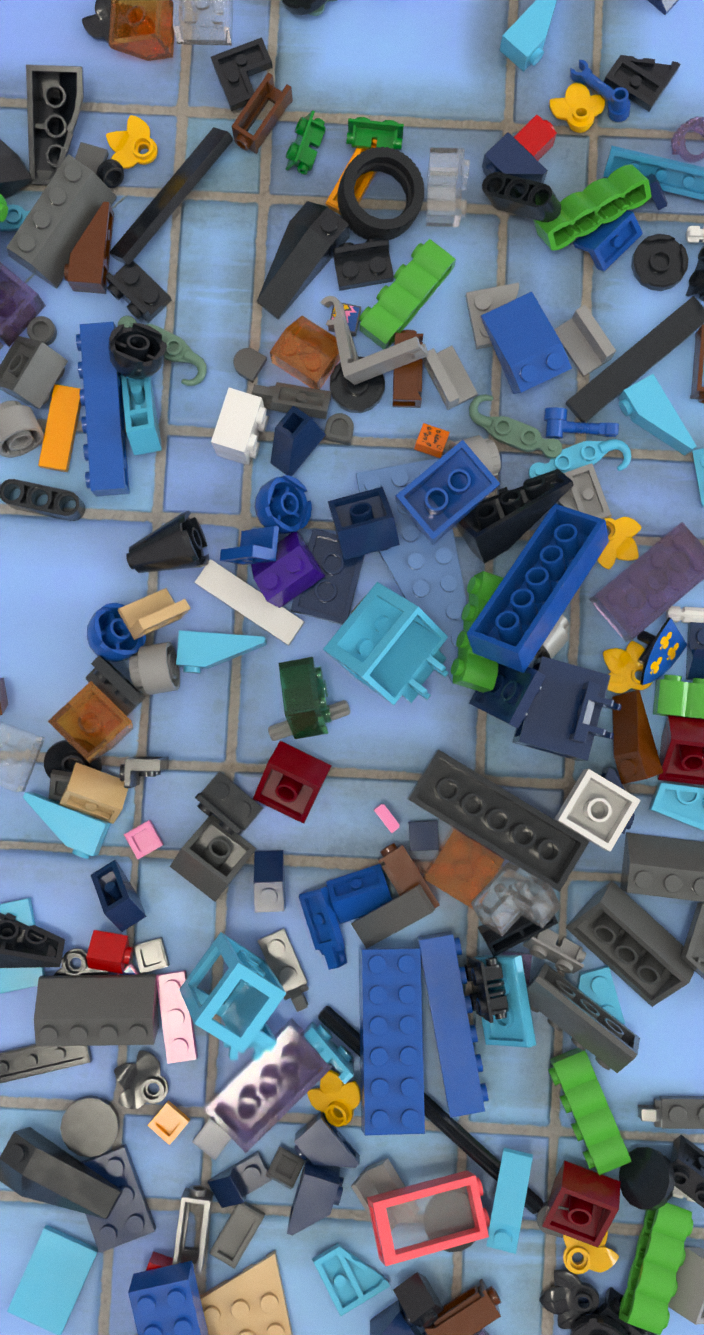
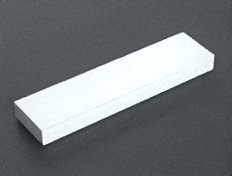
[195,559,305,646]

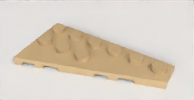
[137,1250,293,1335]

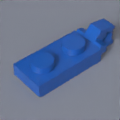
[298,886,347,970]

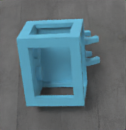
[323,582,449,705]
[179,932,286,1061]

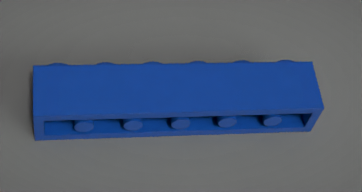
[76,322,130,497]
[417,931,489,1118]

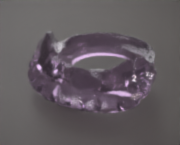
[671,116,704,163]

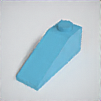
[499,0,557,72]
[121,374,162,455]
[619,374,697,456]
[176,630,267,673]
[23,792,111,859]
[486,1148,533,1254]

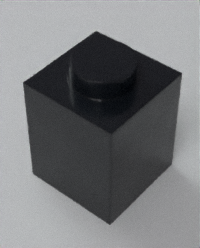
[393,1272,444,1327]

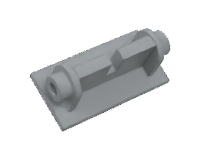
[523,929,586,974]

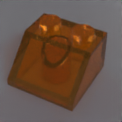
[109,0,176,61]
[270,316,340,389]
[48,681,133,763]

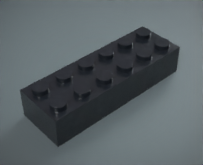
[407,749,590,892]

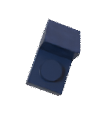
[686,622,704,680]
[208,1151,272,1208]

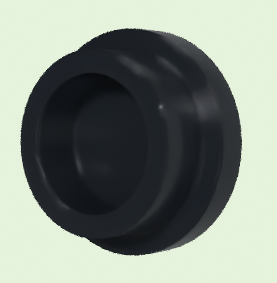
[96,159,124,188]

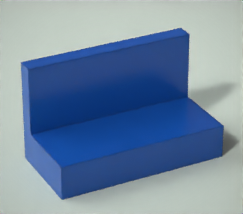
[573,210,643,271]
[220,526,279,565]
[326,864,392,924]

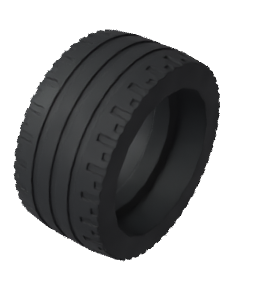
[338,147,424,241]

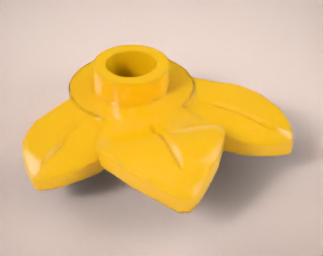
[549,83,605,133]
[106,115,158,169]
[597,517,642,570]
[603,641,652,694]
[307,1069,361,1127]
[563,1231,619,1274]

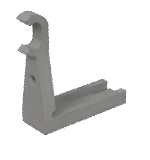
[320,296,429,385]

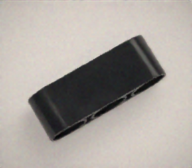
[482,172,562,222]
[0,479,85,521]

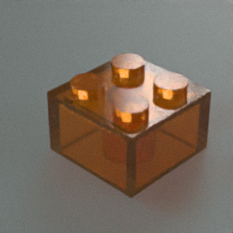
[422,828,505,910]

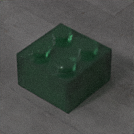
[278,657,332,739]

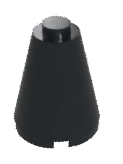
[126,511,209,573]

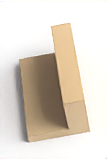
[117,588,191,640]
[59,762,128,824]

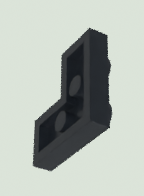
[211,37,272,112]

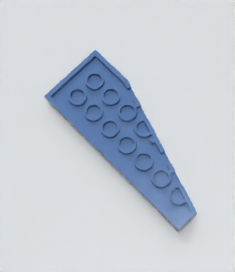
[356,458,467,684]

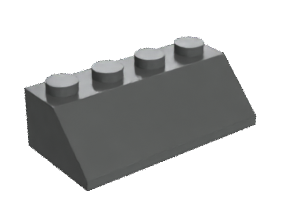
[6,154,117,289]
[620,832,704,902]
[566,881,694,1007]
[527,963,640,1073]
[34,974,159,1046]

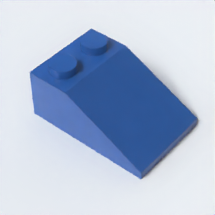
[480,292,572,394]
[395,440,500,544]

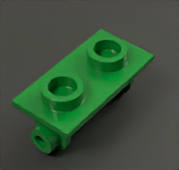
[286,110,326,175]
[346,117,404,150]

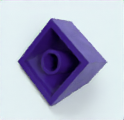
[251,531,325,608]

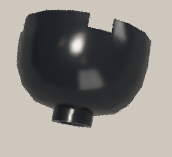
[108,323,167,379]

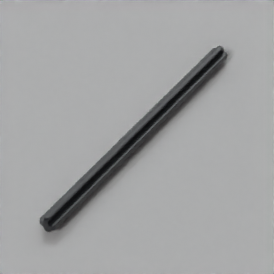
[318,1006,543,1214]

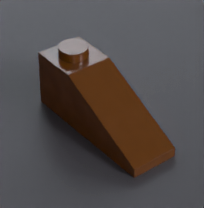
[64,202,114,294]
[612,690,663,784]

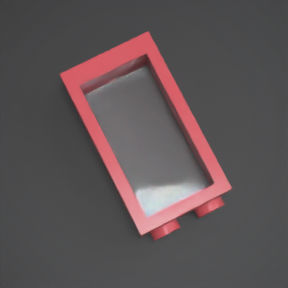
[367,1170,490,1266]

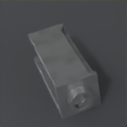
[172,1185,214,1274]

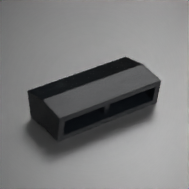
[477,894,558,957]

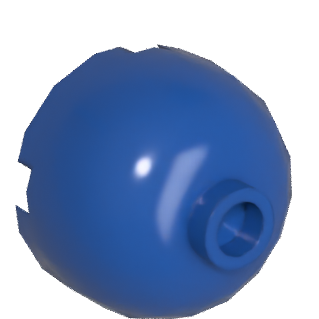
[254,475,312,534]
[87,603,146,662]

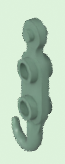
[118,316,207,386]
[469,394,562,459]

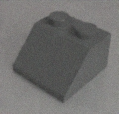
[0,336,68,409]
[170,814,257,902]

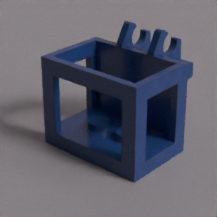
[512,656,622,761]

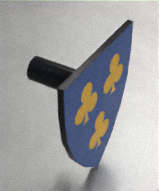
[637,617,687,685]

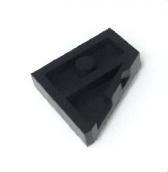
[604,55,681,112]

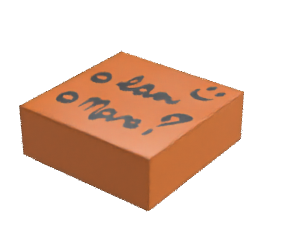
[414,423,450,458]

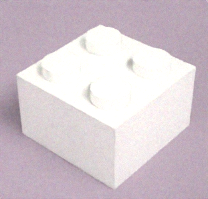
[211,388,269,465]
[554,769,641,852]

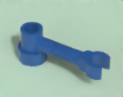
[570,60,631,122]
[544,407,619,439]

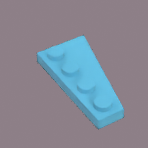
[649,783,704,831]

